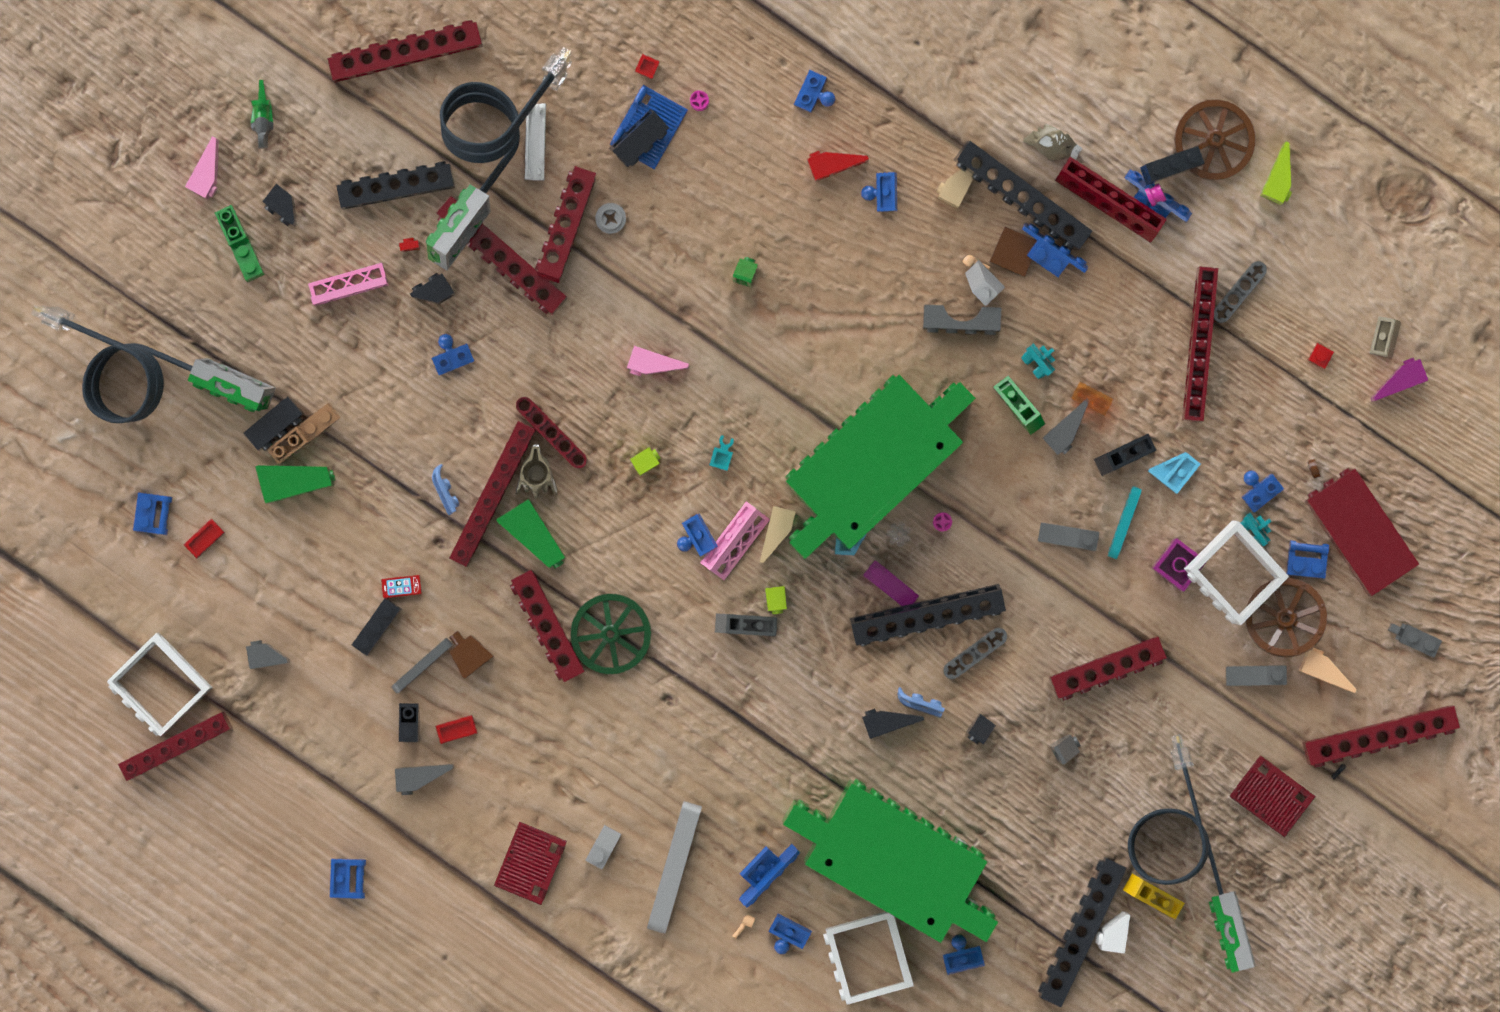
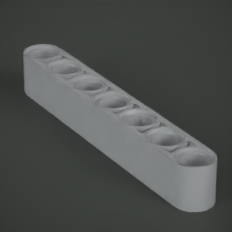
[647,801,702,934]

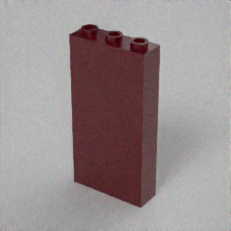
[1305,468,1419,596]

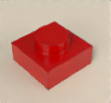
[635,54,660,80]
[399,238,421,252]
[1308,343,1334,369]

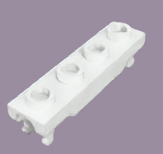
[525,103,546,181]

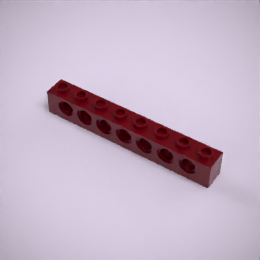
[327,20,483,83]
[436,196,567,315]
[1182,266,1219,422]
[449,421,537,567]
[1302,705,1460,768]

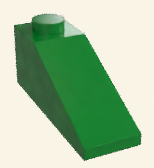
[732,257,758,288]
[993,376,1046,435]

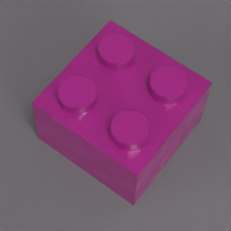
[1151,538,1206,592]

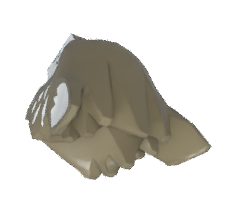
[1023,124,1082,160]
[515,444,558,498]

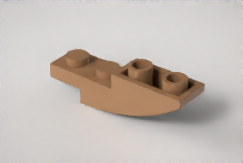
[267,403,341,465]

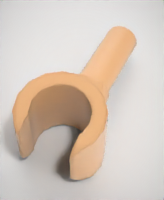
[962,255,990,270]
[733,915,755,938]

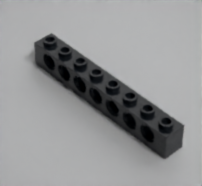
[954,141,1092,251]
[850,584,1006,646]
[1038,857,1127,1007]

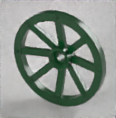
[570,594,651,674]

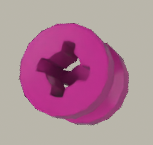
[690,90,709,111]
[1145,183,1166,207]
[933,512,952,532]

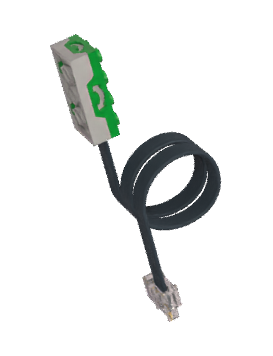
[426,47,572,271]
[31,305,276,424]
[1128,734,1256,973]

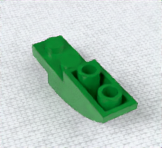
[215,205,265,283]

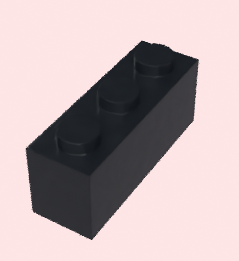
[609,109,669,167]
[1140,146,1205,186]
[243,396,304,451]
[352,598,402,656]

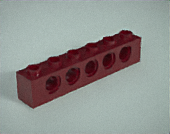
[1054,157,1167,243]
[535,166,597,284]
[510,569,585,682]
[1049,636,1166,701]
[118,711,233,781]

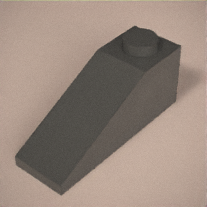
[1043,398,1090,455]
[1038,522,1099,551]
[715,613,777,636]
[1226,665,1287,686]
[1049,734,1081,765]
[395,764,454,795]

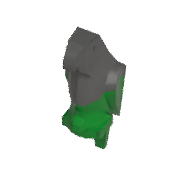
[251,80,273,149]

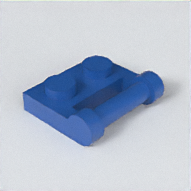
[133,492,173,535]
[1286,540,1329,579]
[330,859,366,899]

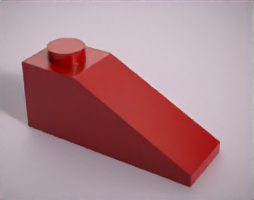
[807,151,869,182]

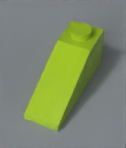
[1260,141,1292,205]

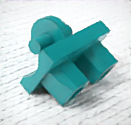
[1021,343,1055,379]
[1240,512,1272,546]

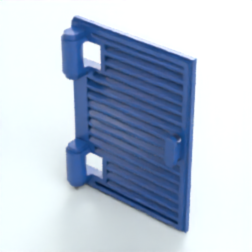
[610,85,688,170]

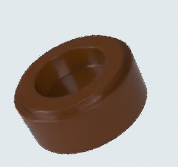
[1307,459,1321,479]

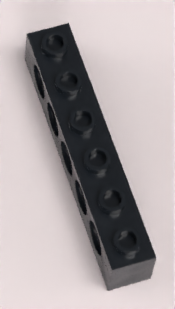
[336,161,455,210]

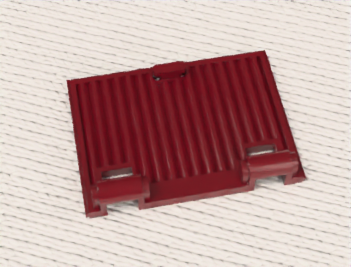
[1229,755,1316,838]
[494,821,567,905]

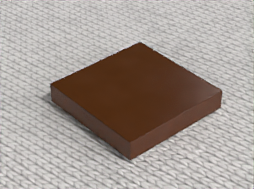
[990,227,1037,277]

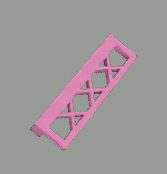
[308,263,388,306]
[700,502,770,580]

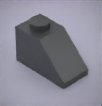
[246,640,290,669]

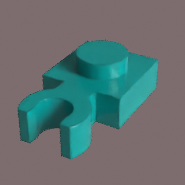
[709,435,734,471]

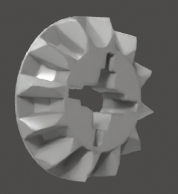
[595,203,626,234]

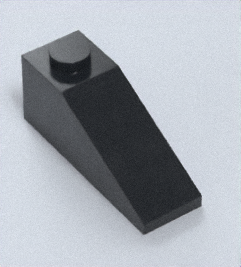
[1094,433,1157,476]
[862,708,924,739]

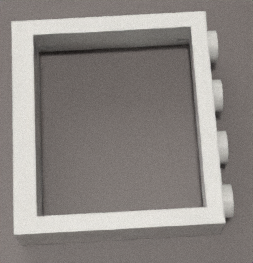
[1185,521,1289,625]
[107,633,213,737]
[823,912,913,1005]

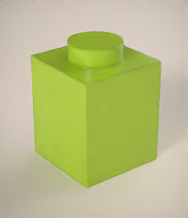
[630,447,661,476]
[765,586,787,615]

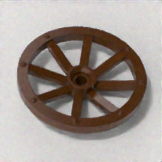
[1174,100,1255,180]
[1246,578,1327,657]

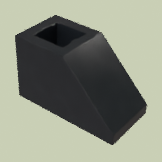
[262,184,297,227]
[410,273,455,304]
[399,703,420,742]
[966,713,996,745]

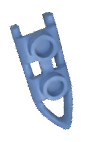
[432,464,459,515]
[897,687,945,718]

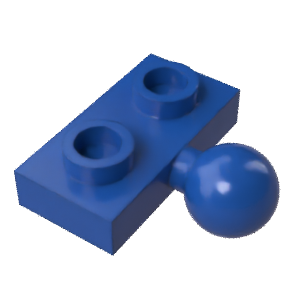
[794,70,836,113]
[861,172,898,212]
[432,334,474,375]
[1241,470,1284,513]
[677,513,718,557]
[768,914,812,954]
[943,934,985,975]

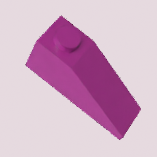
[1370,357,1428,402]
[863,560,919,606]

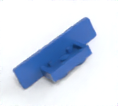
[1124,169,1192,222]
[1022,223,1088,277]
[739,844,800,908]

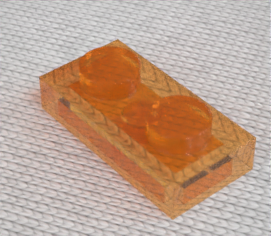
[1070,381,1114,416]

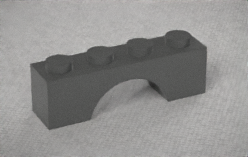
[923,305,1001,335]

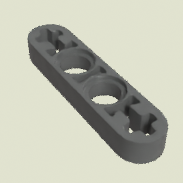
[1214,261,1267,323]
[943,628,1007,679]
[391,638,453,694]

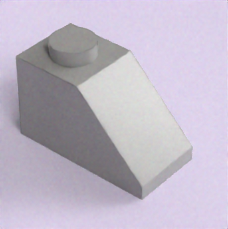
[965,260,1005,306]
[585,825,621,869]

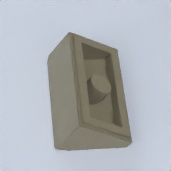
[1370,316,1401,359]

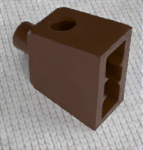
[449,631,494,679]

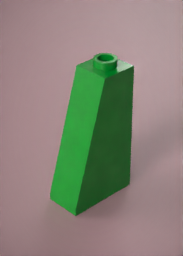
[255,465,336,504]
[496,499,566,569]

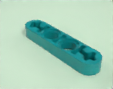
[1107,486,1142,559]

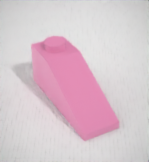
[185,136,219,200]
[627,346,689,377]

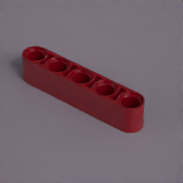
[516,397,588,469]

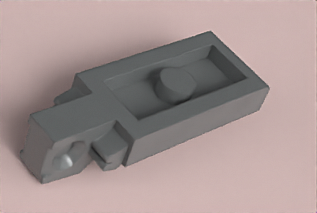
[1388,623,1442,658]

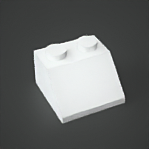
[1095,911,1130,954]

